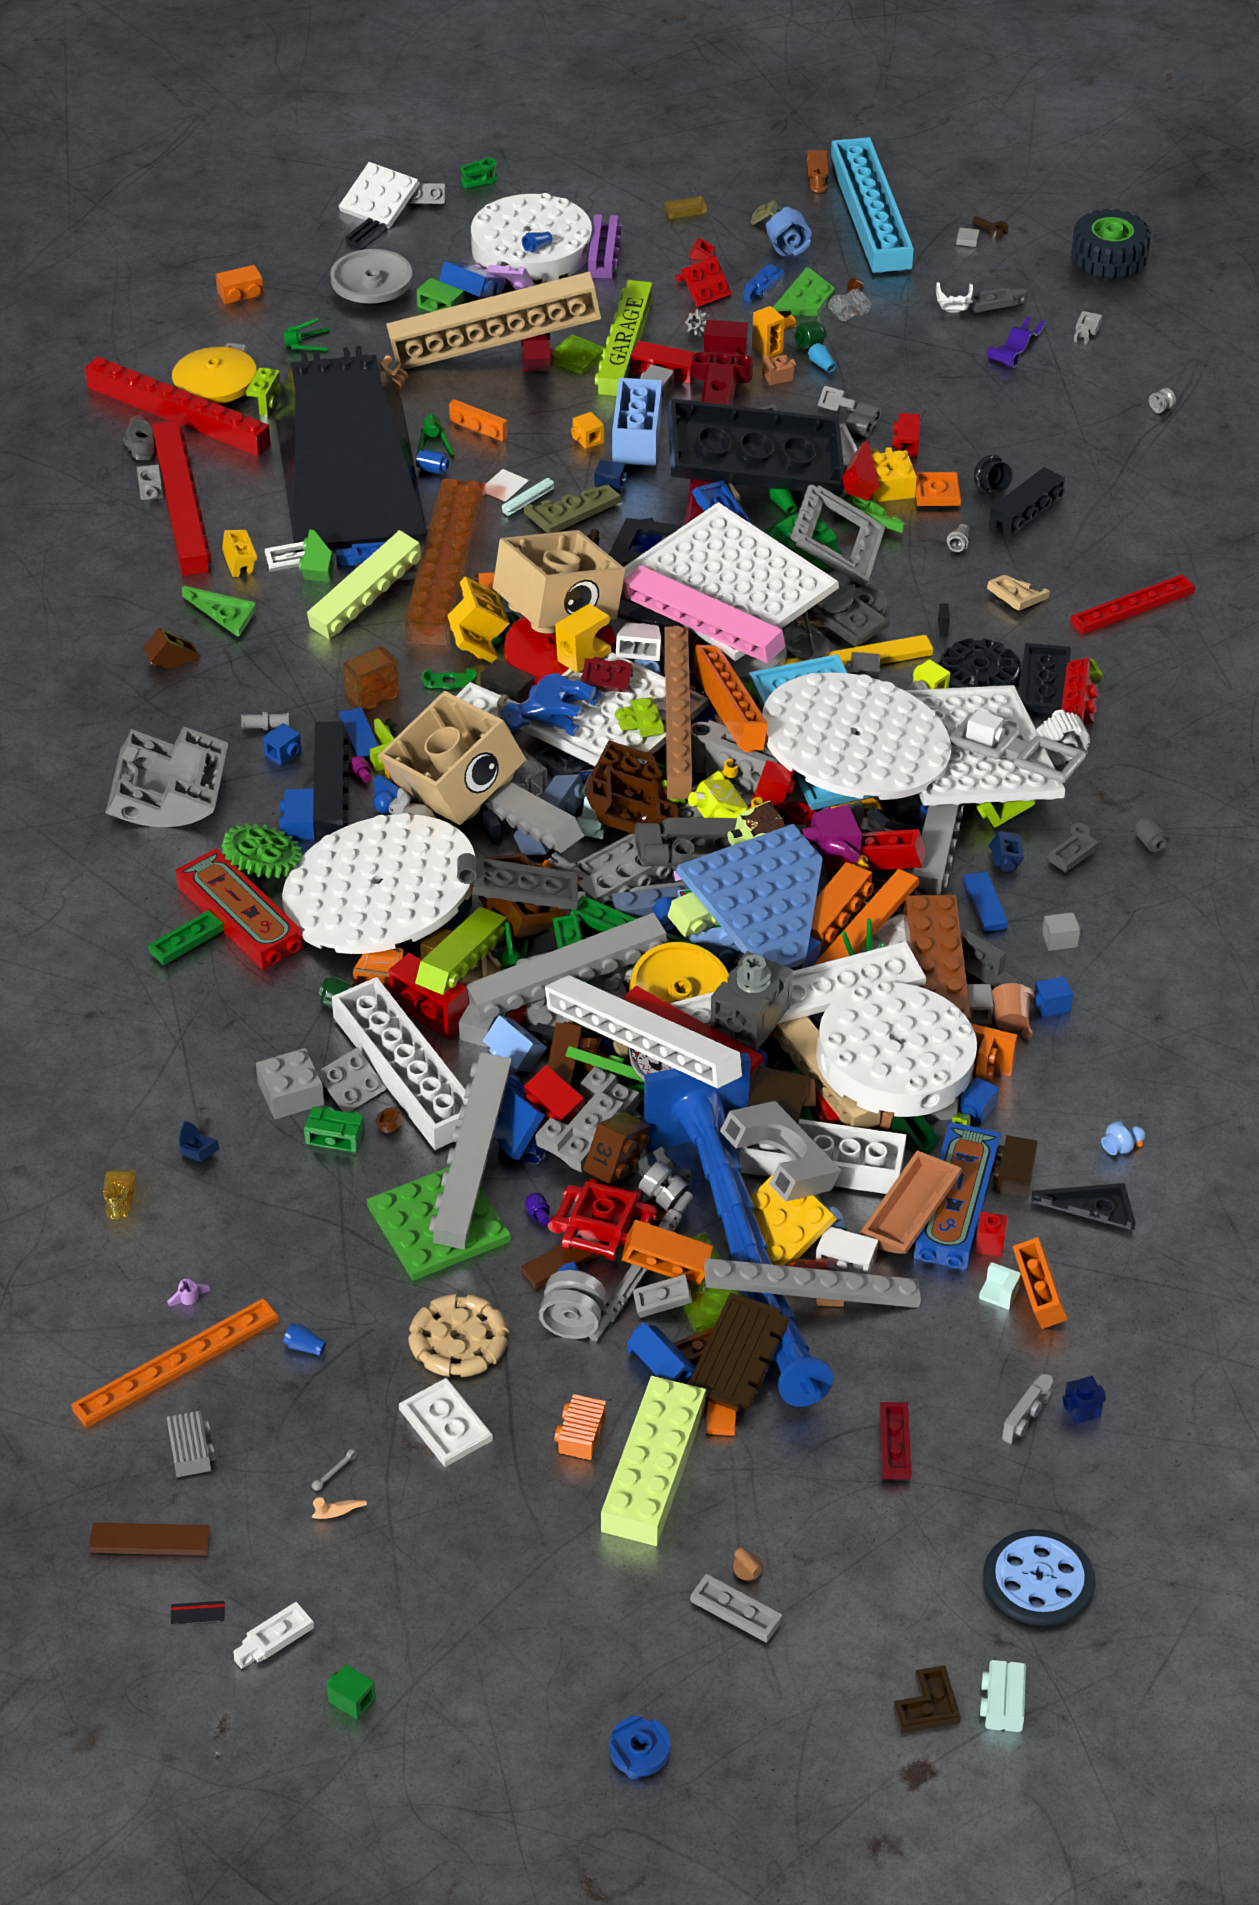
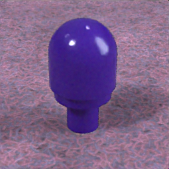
[525,1193,550,1226]

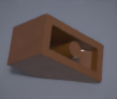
[143,628,201,669]

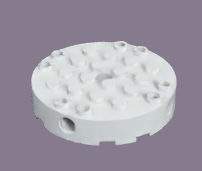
[471,193,592,283]
[816,981,977,1117]

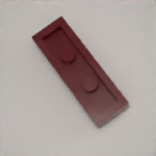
[879,1402,912,1480]

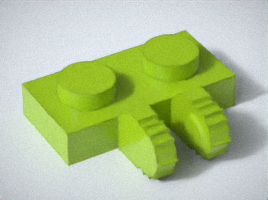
[615,697,664,737]

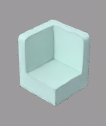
[979,1262,1021,1309]

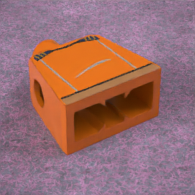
[353,944,404,993]

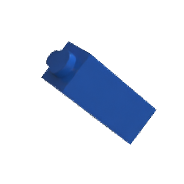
[626,1322,696,1384]

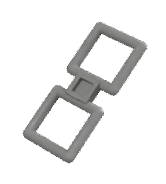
[949,713,1086,783]

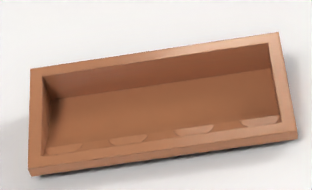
[860,1151,963,1254]

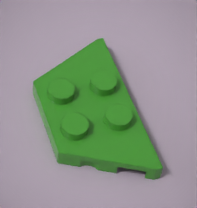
[773,267,835,316]

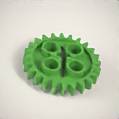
[222,823,302,878]

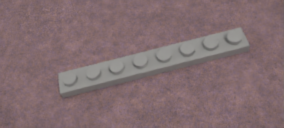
[704,1258,921,1308]

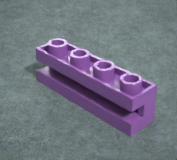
[588,214,622,279]

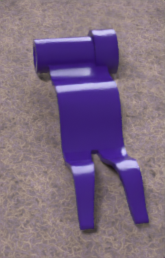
[987,316,1046,368]

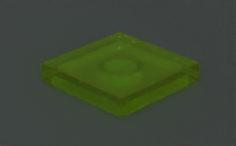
[553,334,606,374]

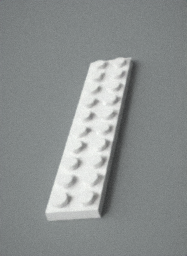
[670,941,926,1026]

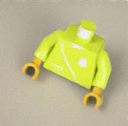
[688,759,762,818]

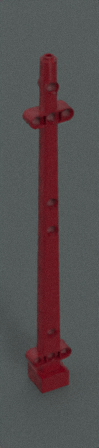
[659,320,753,677]

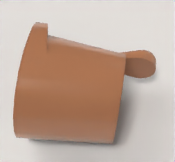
[992,983,1035,1040]

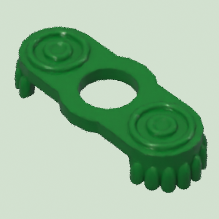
[421,668,477,690]

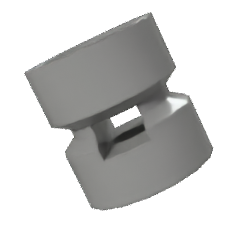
[638,1161,690,1212]

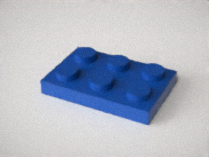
[691,480,753,525]

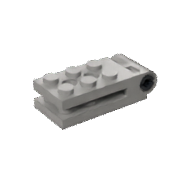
[691,720,793,794]

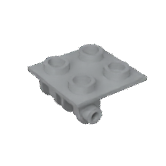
[317,1047,387,1112]

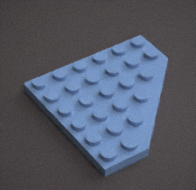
[676,824,823,969]

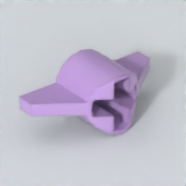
[167,1278,210,1307]

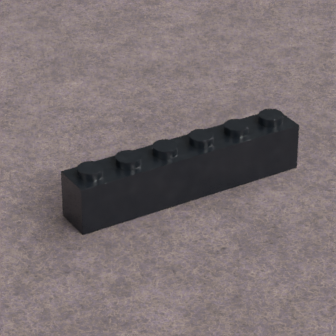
[313,721,349,838]

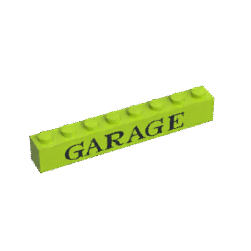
[595,280,652,396]

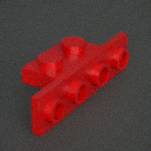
[1061,657,1099,725]

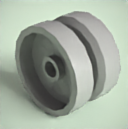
[539,1270,606,1339]

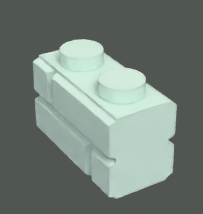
[980,1660,1026,1732]

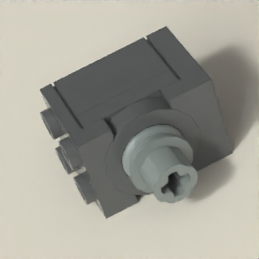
[710,951,793,1051]

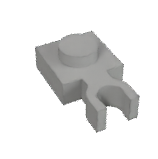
[1074,311,1102,345]

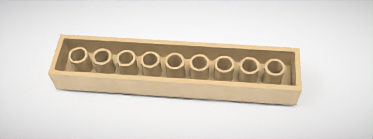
[386,272,601,370]

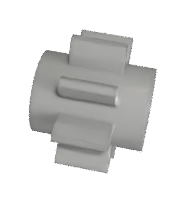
[685,309,710,337]

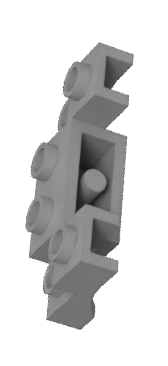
[535,1067,640,1172]

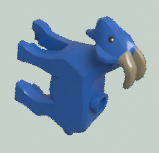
[497,673,601,737]

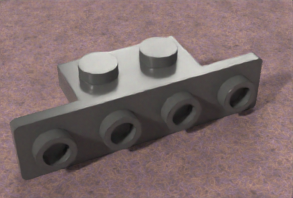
[961,929,1023,990]

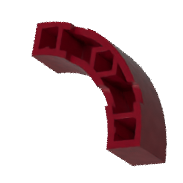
[521,332,554,372]

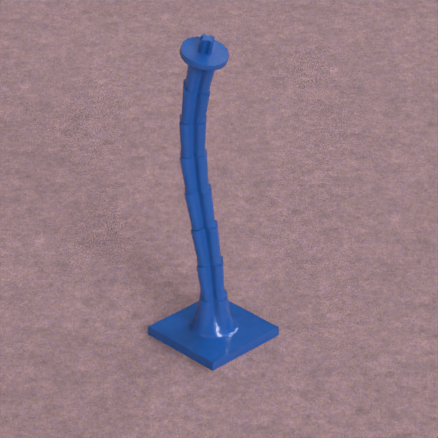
[644,1053,834,1407]

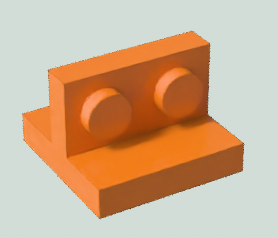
[970,1023,1018,1081]

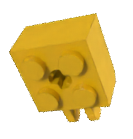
[871,447,917,502]

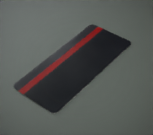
[171,1601,225,1625]

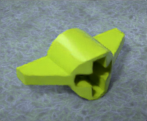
[952,1111,970,1126]

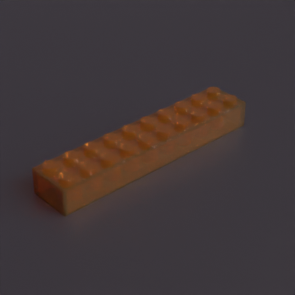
[404,479,486,646]

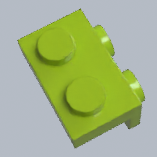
[246,368,283,416]

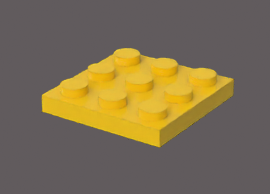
[751,1172,837,1266]

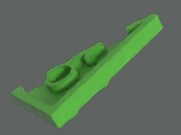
[831,490,905,533]
[182,586,257,636]
[565,1046,644,1083]

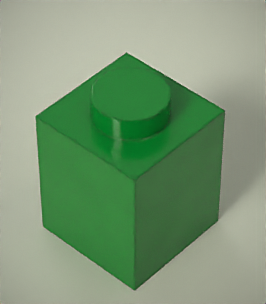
[327,1664,376,1720]

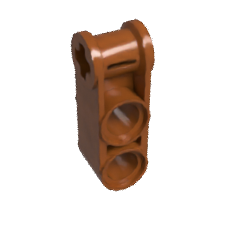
[807,150,829,193]

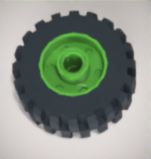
[1071,209,1151,279]

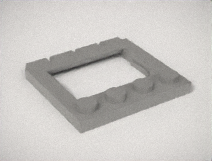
[791,485,886,585]

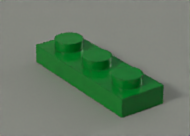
[148,910,224,966]

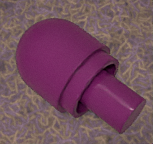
[349,756,372,782]

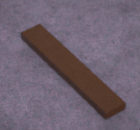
[521,1197,667,1289]

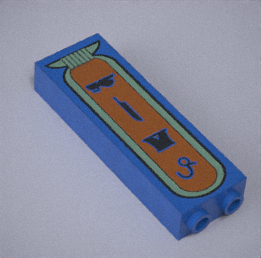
[914,1122,1001,1270]

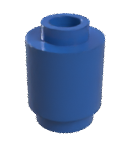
[416,449,450,475]
[652,897,680,935]

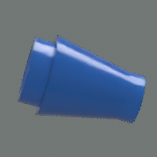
[521,231,553,253]
[283,1323,327,1356]

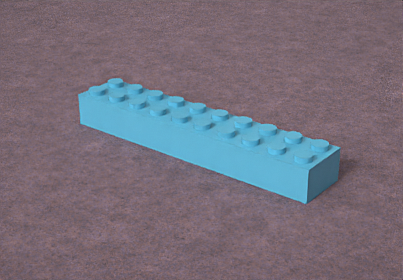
[831,137,914,273]

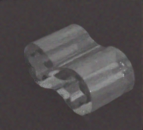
[828,289,872,321]

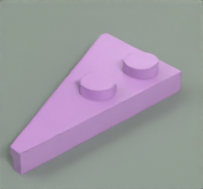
[472,265,535,290]

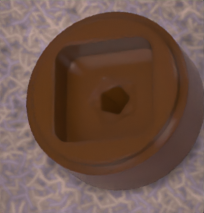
[376,1107,403,1133]

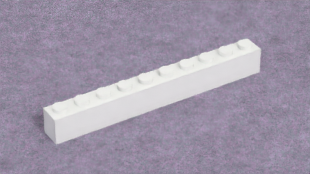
[545,975,742,1088]

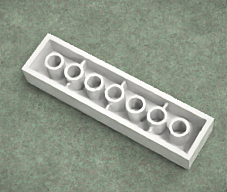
[332,977,468,1150]

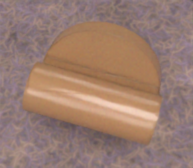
[733,1547,763,1580]

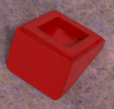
[689,237,715,260]

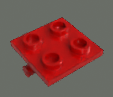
[675,256,732,308]

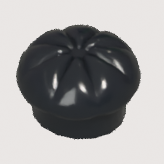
[974,455,1013,493]

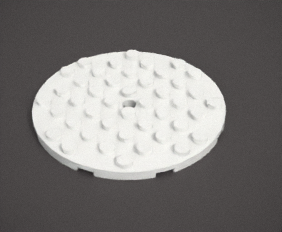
[762,672,951,800]
[282,813,475,954]

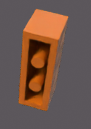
[621,1219,713,1287]
[1012,1237,1068,1329]

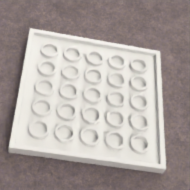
[519,652,709,766]

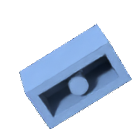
[483,1015,547,1073]

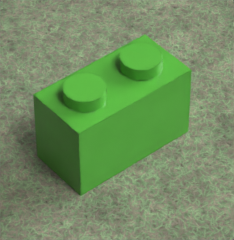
[417,278,465,312]

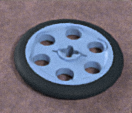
[983,1529,1096,1626]

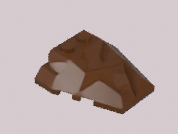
[586,740,678,834]

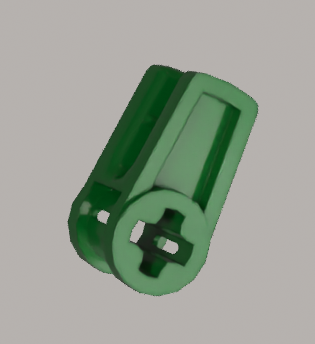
[460,158,498,188]

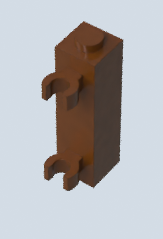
[540,1021,599,1119]

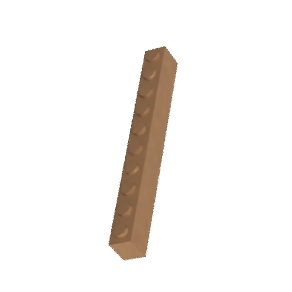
[664,626,692,799]

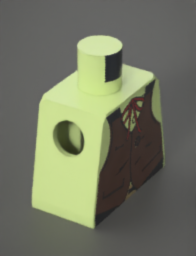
[728,801,786,846]

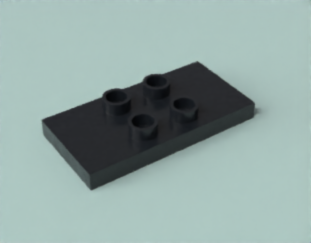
[667,398,845,496]

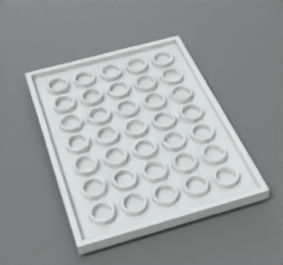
[624,502,839,661]
[904,685,1065,806]

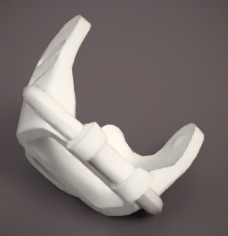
[936,282,973,313]

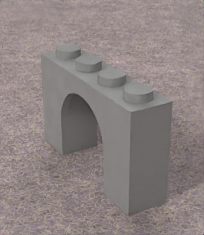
[720,1101,842,1202]

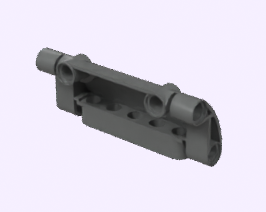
[635,818,818,871]

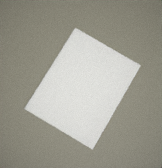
[479,469,529,502]

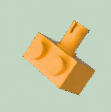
[752,306,796,358]

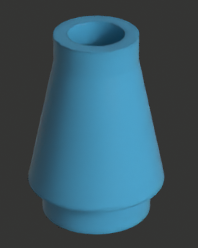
[808,343,837,373]

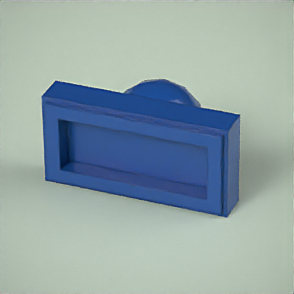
[373,774,413,814]

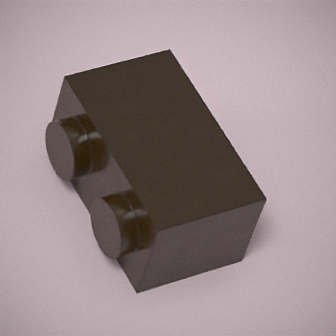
[993,1135,1038,1198]

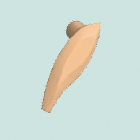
[312,1497,367,1519]

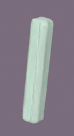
[502,478,554,516]

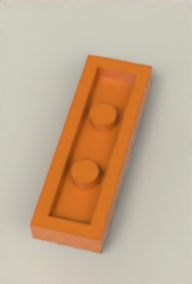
[449,399,508,441]

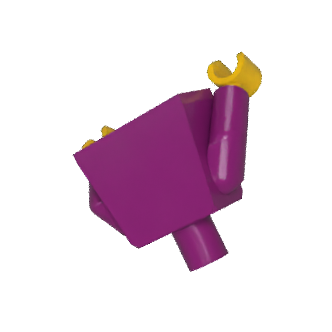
[800,804,869,870]

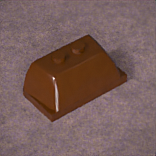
[478,853,567,941]

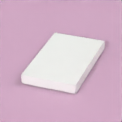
[399,1378,493,1467]

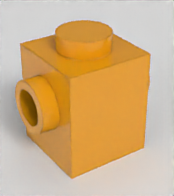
[571,412,604,449]

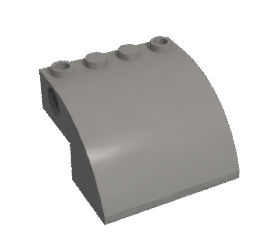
[105,726,228,827]

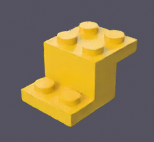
[447,576,510,663]

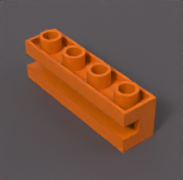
[810,862,874,951]

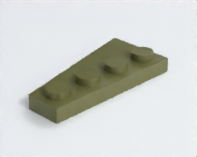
[524,485,621,533]

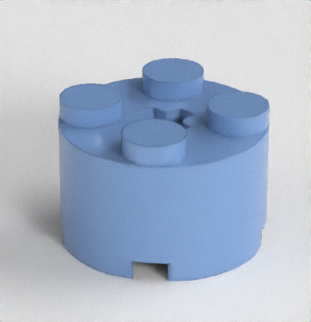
[766,207,812,256]

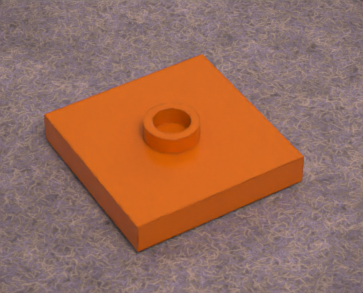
[915,472,961,506]

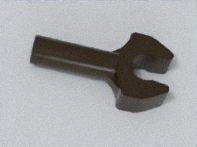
[972,216,1009,238]

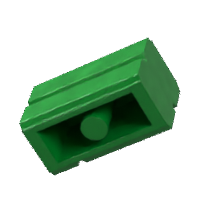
[304,1106,365,1153]

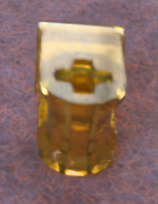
[103,1169,135,1220]

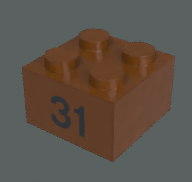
[583,1112,651,1184]

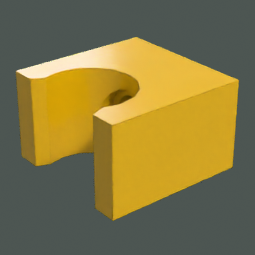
[555,603,611,673]

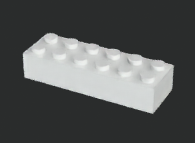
[739,1119,906,1194]

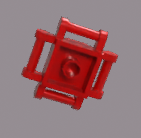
[548,1178,658,1261]

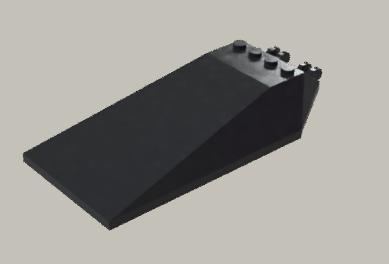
[275,346,428,553]

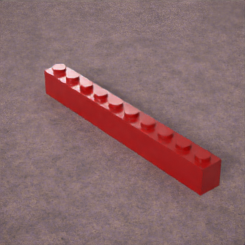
[85,356,271,456]
[152,421,212,576]

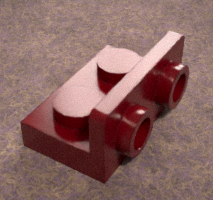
[581,657,633,693]

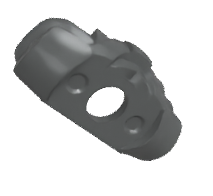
[123,415,154,460]

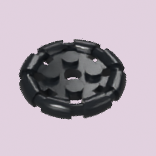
[938,638,1022,688]

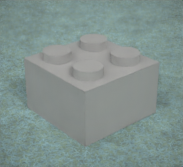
[256,1048,324,1120]

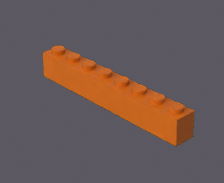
[692,645,768,752]

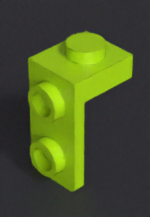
[370,718,394,772]
[976,800,1036,828]

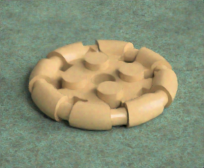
[408,1294,509,1377]

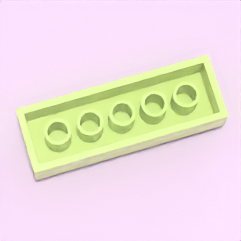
[601,1376,706,1546]

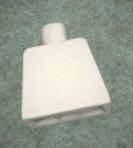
[616,623,661,661]

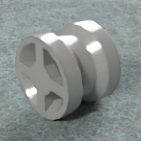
[1149,387,1176,413]

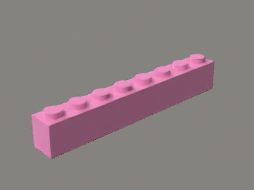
[623,565,785,664]

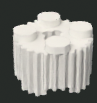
[1036,709,1090,766]

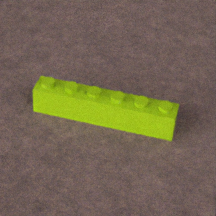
[415,907,507,995]

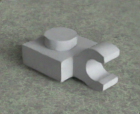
[817,385,858,413]

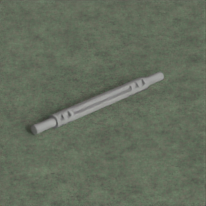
[589,1191,693,1341]

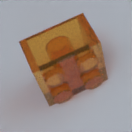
[343,646,400,712]

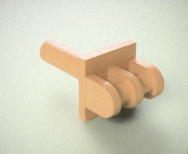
[368,354,408,391]

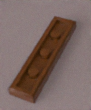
[89,1522,210,1556]

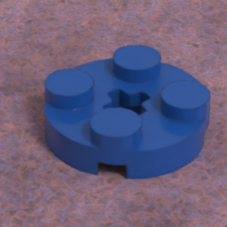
[609,1716,670,1779]

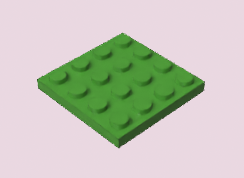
[367,1167,511,1281]

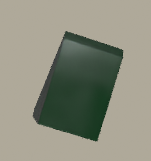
[891,1114,939,1154]

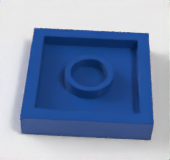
[494,1088,545,1160]

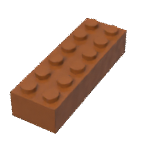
[903,895,971,1022]

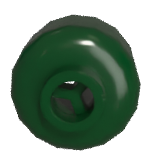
[794,321,826,350]
[318,975,355,1010]

